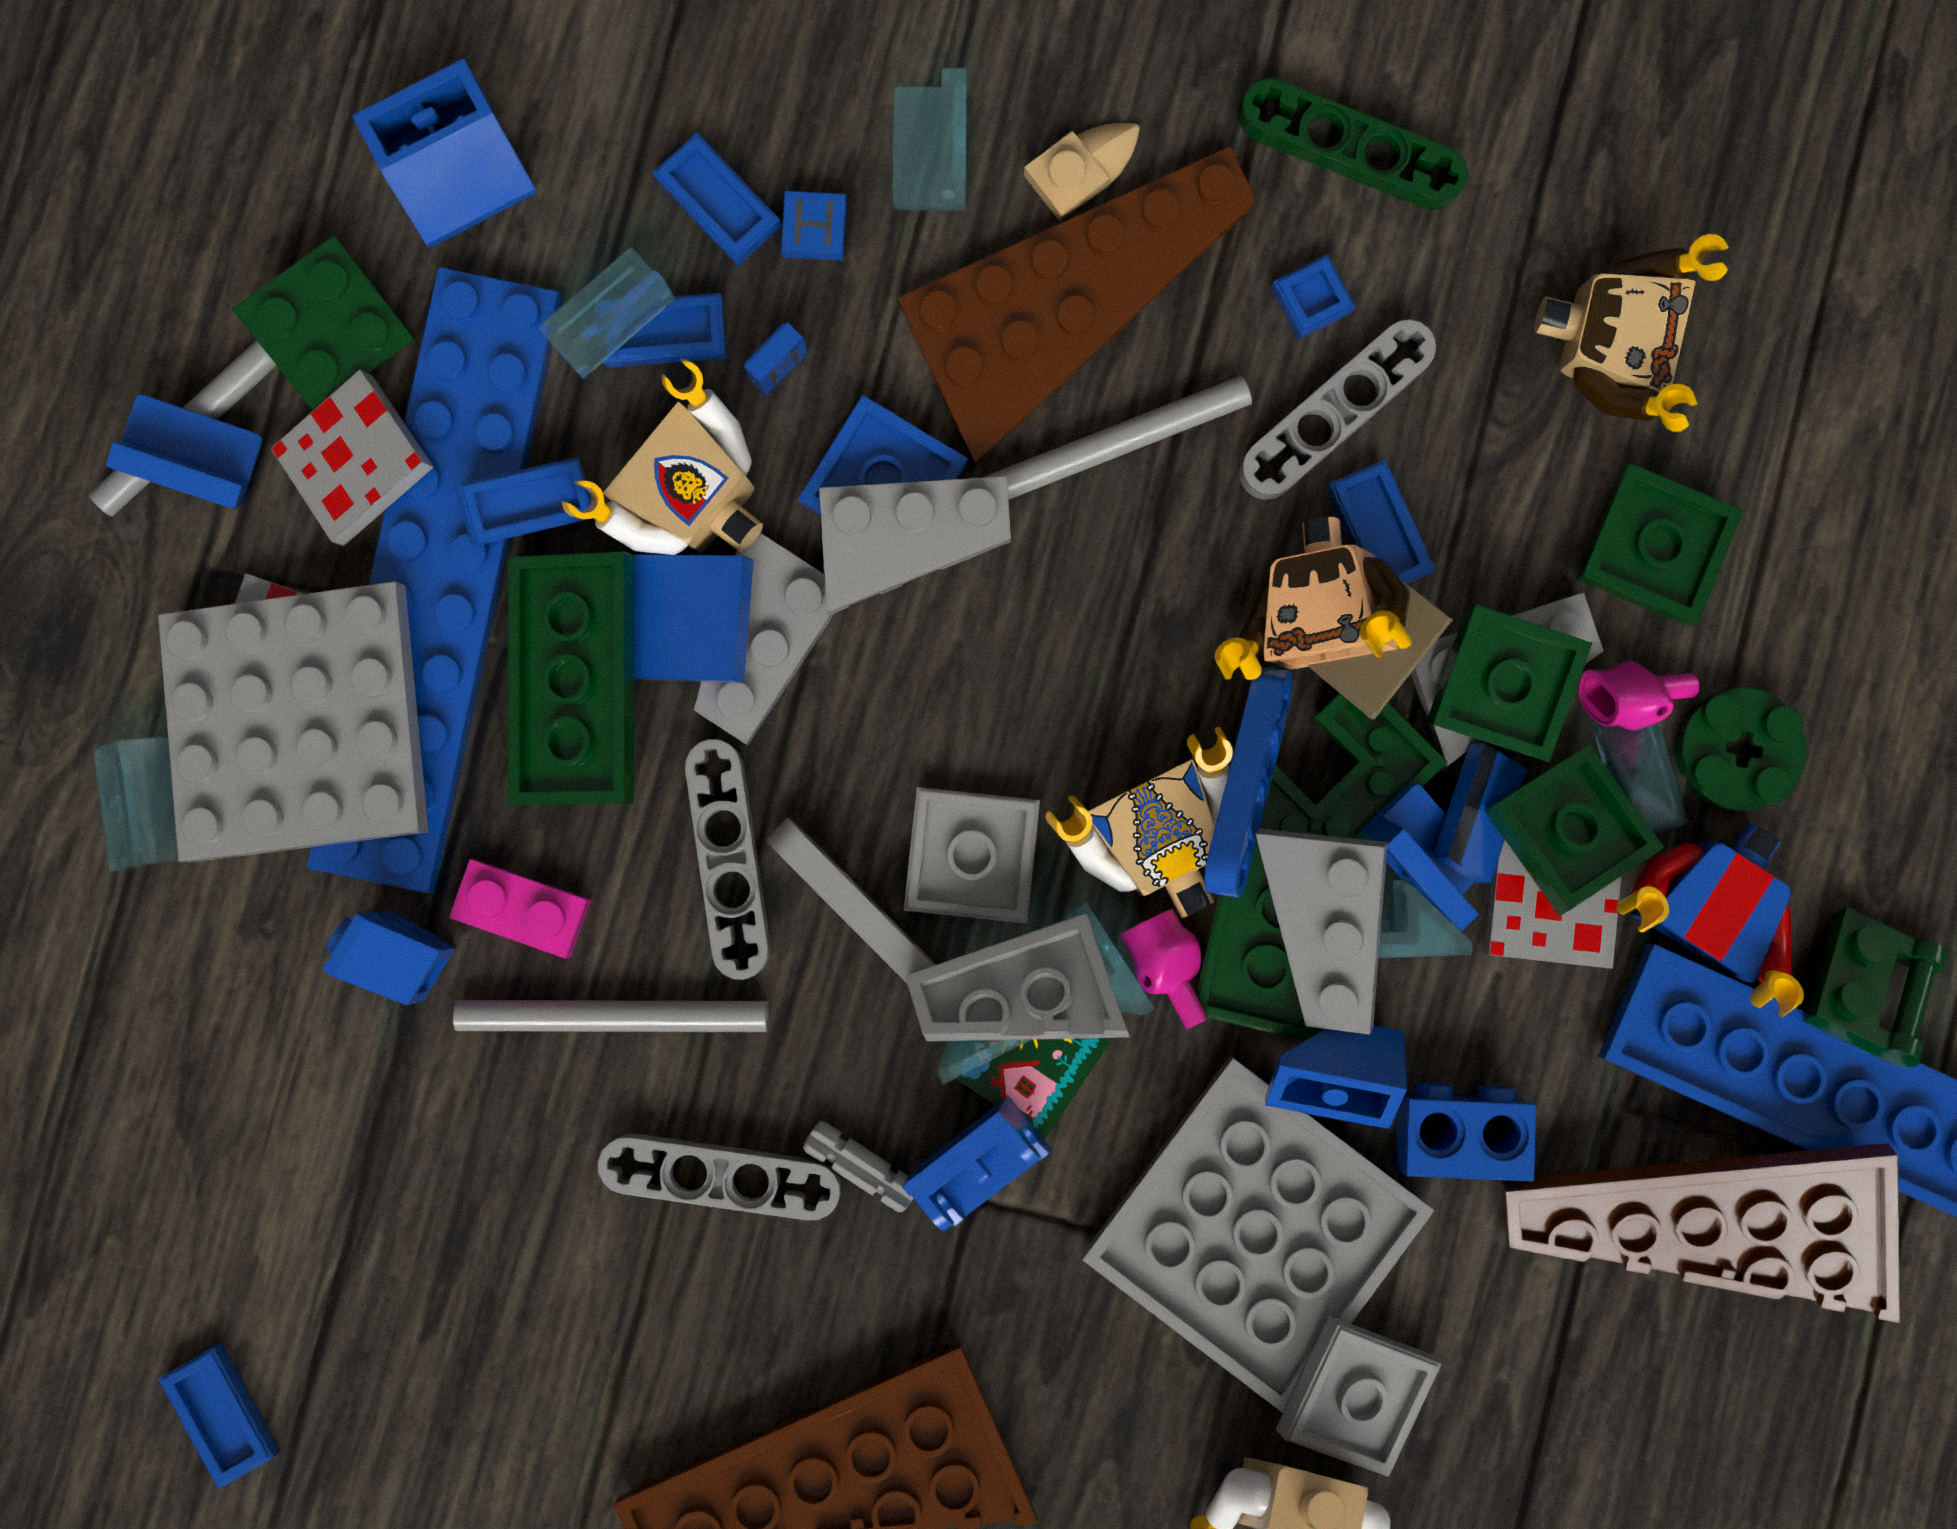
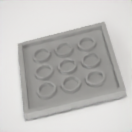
[158,581,428,862]
[1081,1056,1434,1413]

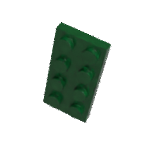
[508,552,634,805]

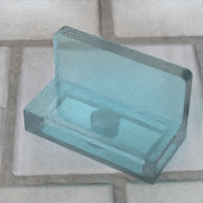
[893,68,967,211]
[537,247,675,379]
[93,737,178,872]

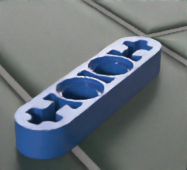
[1205,667,1293,898]

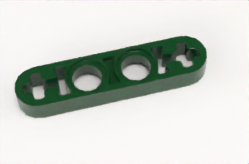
[1239,78,1468,210]

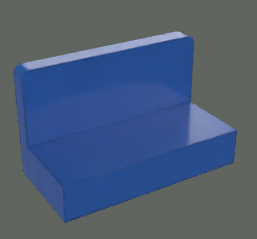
[105,394,263,509]
[1359,782,1479,932]

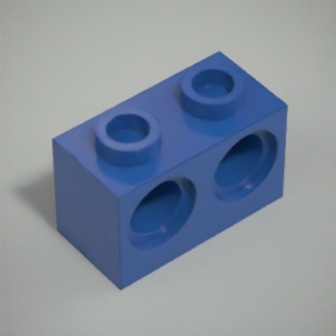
[1394,1082,1536,1181]

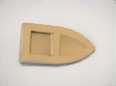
[1024,123,1140,223]

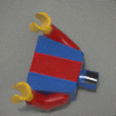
[1616,823,1804,1017]

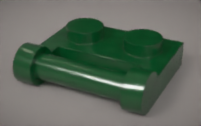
[1803,907,1948,1067]

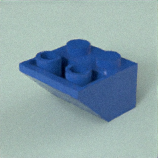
[352,58,538,249]

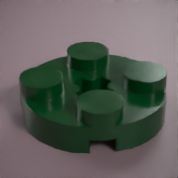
[1674,688,1806,812]

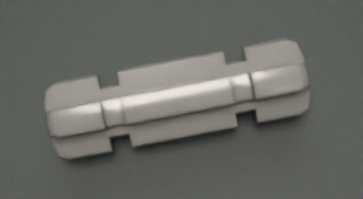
[803,1121,914,1212]

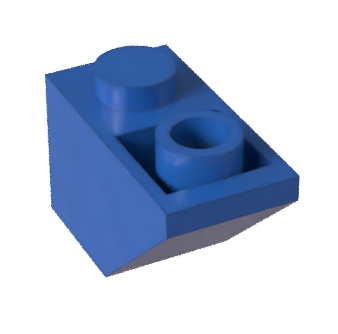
[322,910,456,1005]

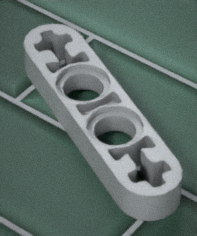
[1239,319,1436,500]
[685,739,771,980]
[766,817,937,983]
[598,1133,842,1221]

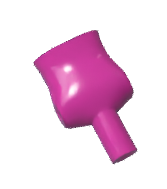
[1578,661,1699,731]
[1120,908,1208,1030]

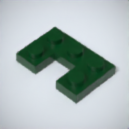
[1260,692,1447,840]

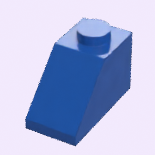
[1265,1025,1407,1129]

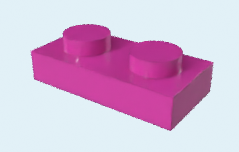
[449,859,591,959]

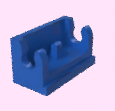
[902,1095,1051,1231]

